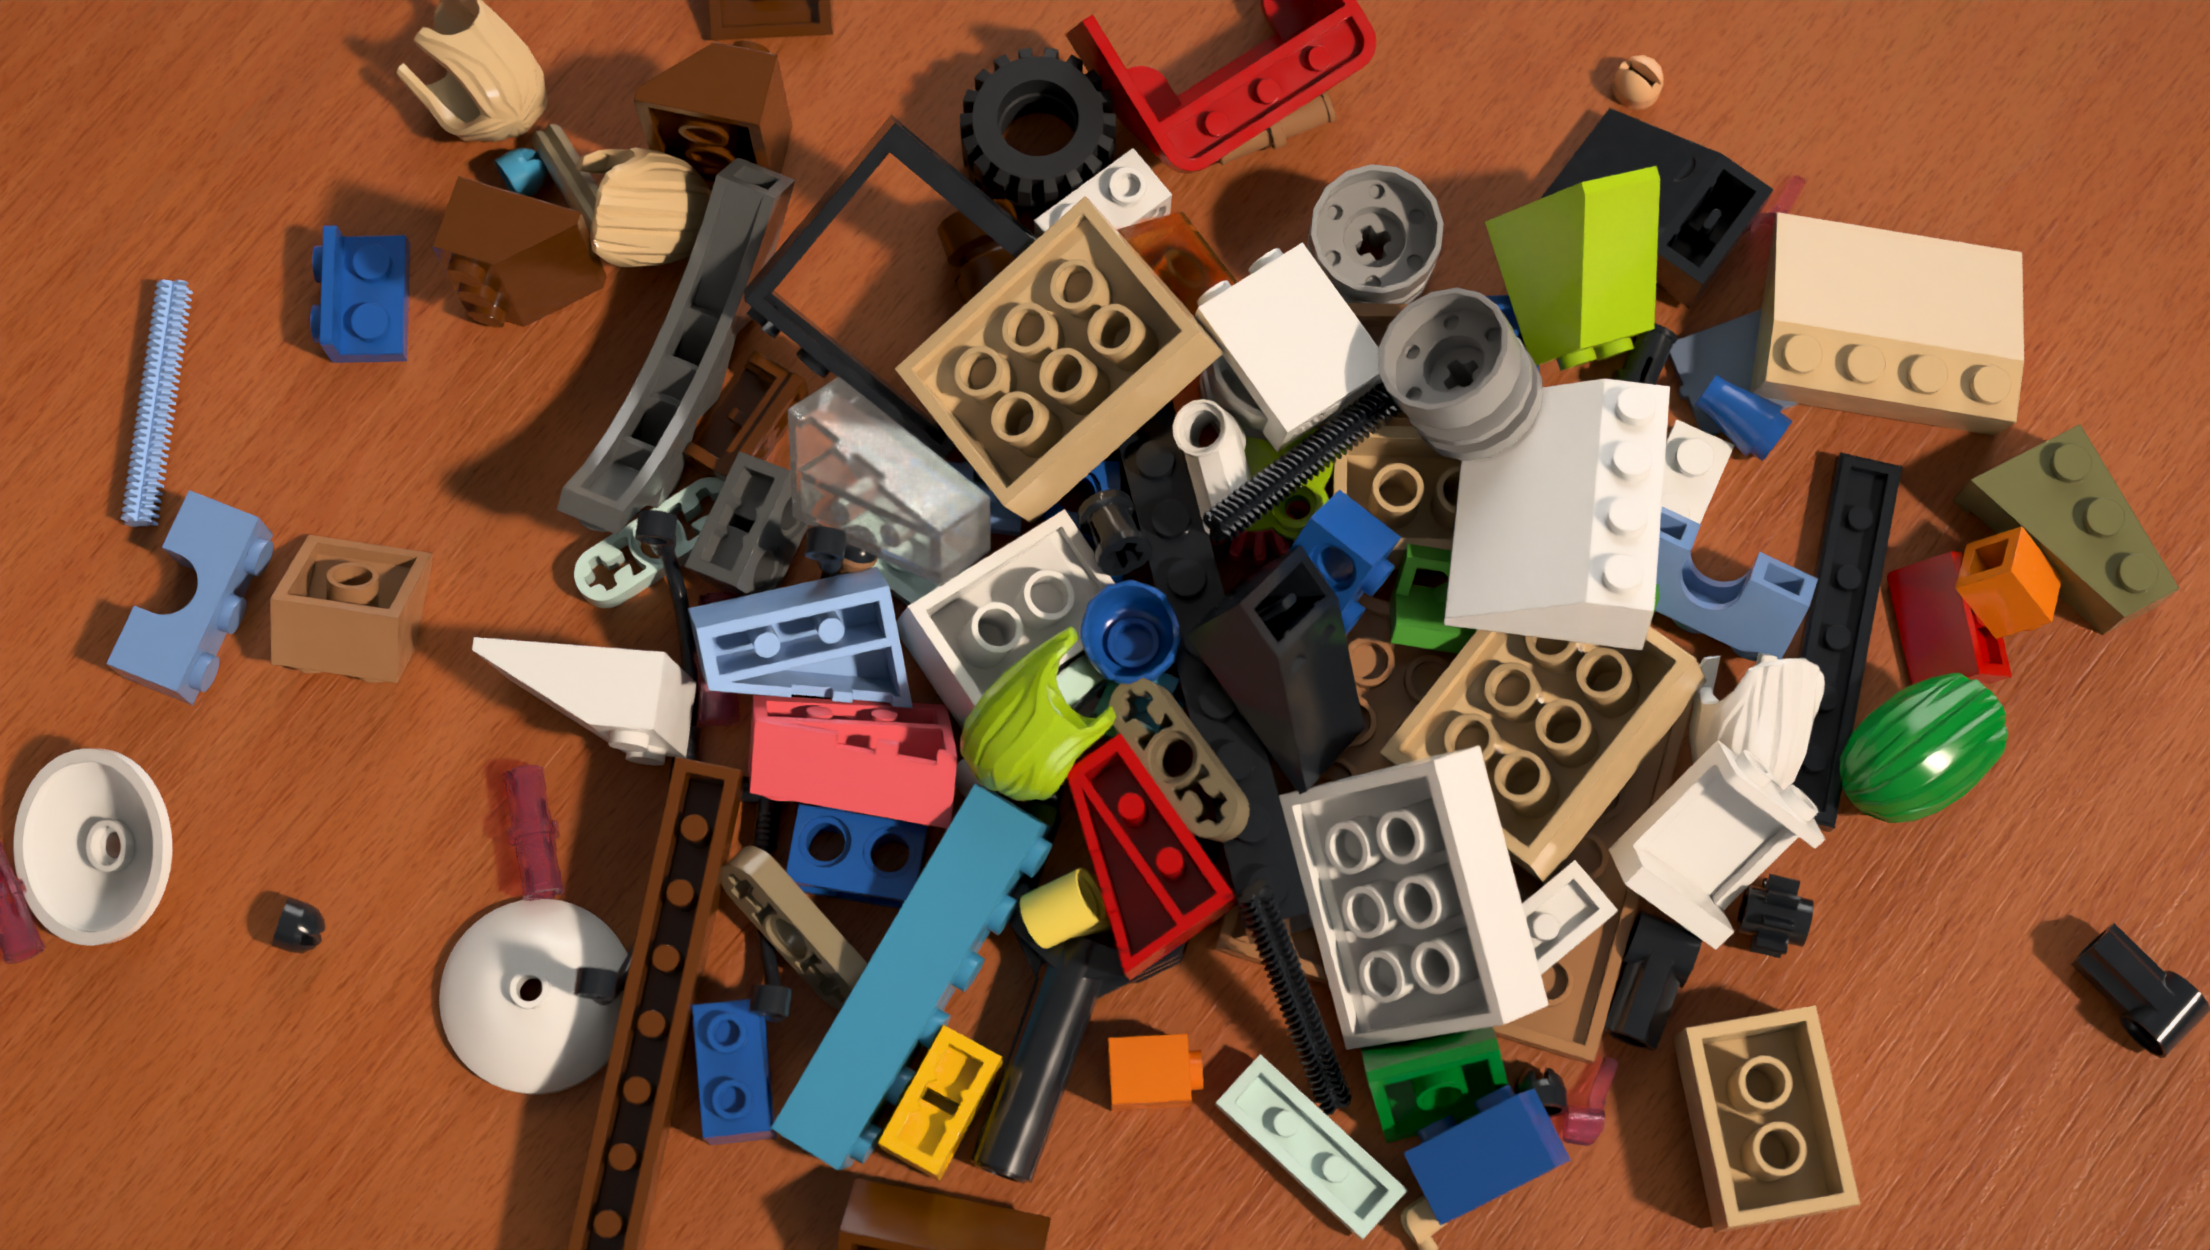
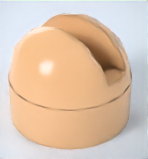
[1612,55,1664,109]

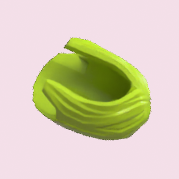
[960,626,1117,801]

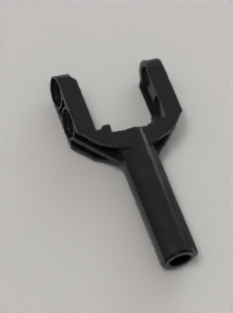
[970,785,1222,1184]

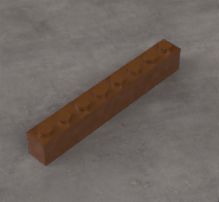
[567,757,745,1250]

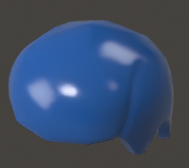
[1080,580,1181,684]

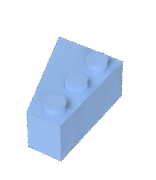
[688,567,913,708]

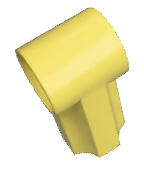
[1020,868,1112,949]

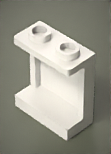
[1194,243,1383,452]
[1609,740,1825,949]

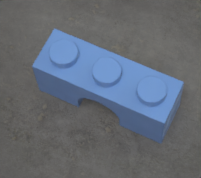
[106,490,273,706]
[1655,506,1818,661]

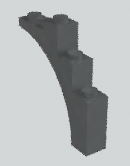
[557,157,795,534]

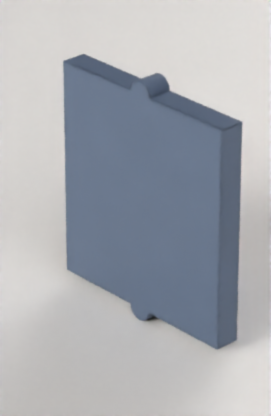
[1668,309,1799,436]

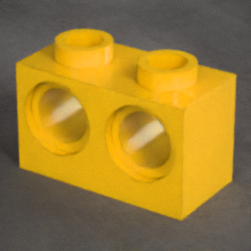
[878,1025,1003,1182]

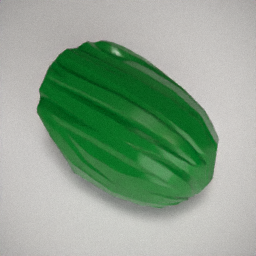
[1839,673,2008,823]

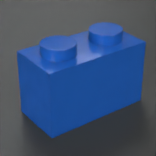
[1404,1085,1571,1226]

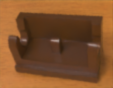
[683,351,809,482]

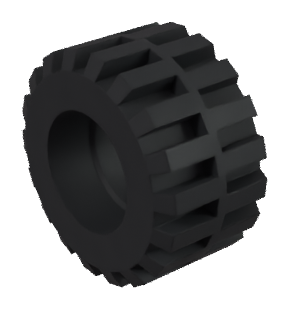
[960,48,1116,220]

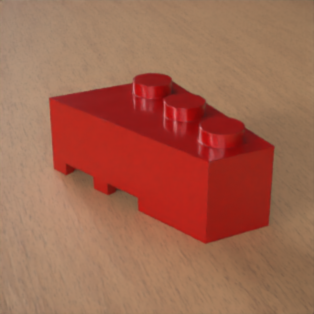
[1067,733,1238,980]

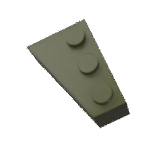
[1952,424,2180,635]

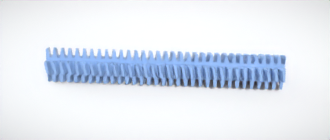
[120,279,193,527]

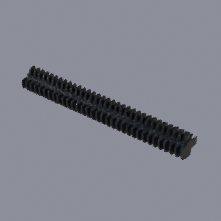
[1203,382,1403,544]
[1235,878,1352,1115]

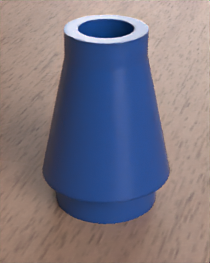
[1695,375,1793,461]

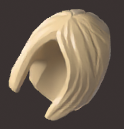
[396,0,548,142]
[576,148,713,267]

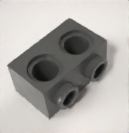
[685,451,822,597]

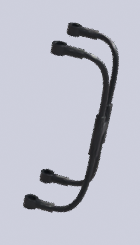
[573,510,847,1023]

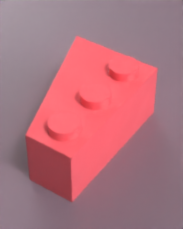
[748,695,958,829]

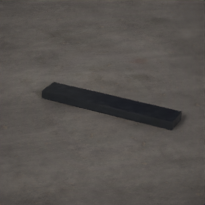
[1792,452,1902,832]

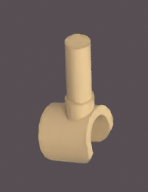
[1400,1196,1447,1250]

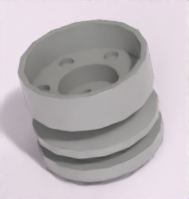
[1306,164,1444,304]
[1378,288,1542,461]

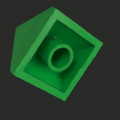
[1361,1026,1508,1143]

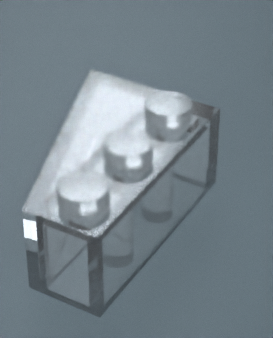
[787,377,991,586]

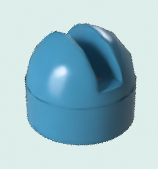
[494,147,547,197]

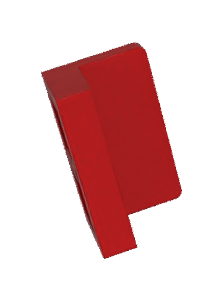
[1887,551,2012,685]

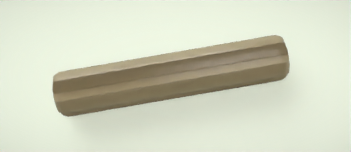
[531,124,599,233]

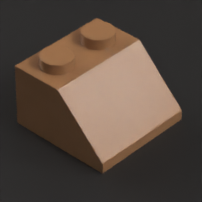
[270,535,433,683]

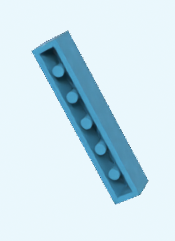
[771,784,1052,1170]

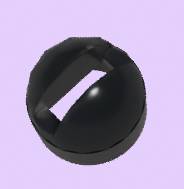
[272,897,325,954]
[1514,1068,1568,1118]

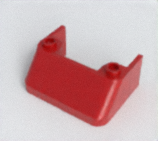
[1065,0,1376,174]

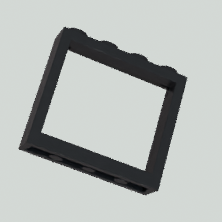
[744,114,1038,462]

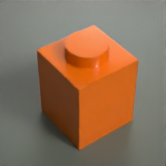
[1955,526,2062,639]
[1108,1034,1203,1111]

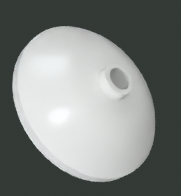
[13,748,172,945]
[439,899,628,1095]

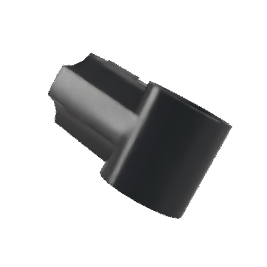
[1603,910,1702,1051]
[2071,923,2210,1058]

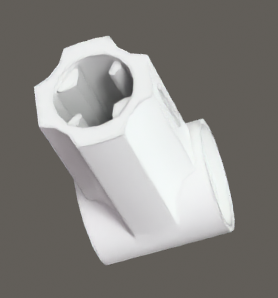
[1173,399,1262,534]

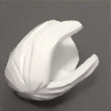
[1689,653,1825,789]

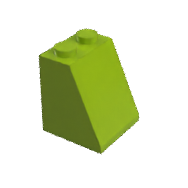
[1485,166,1660,371]

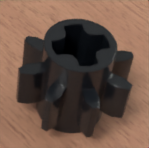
[1736,873,1814,958]

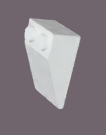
[896,509,1115,731]
[472,637,697,765]

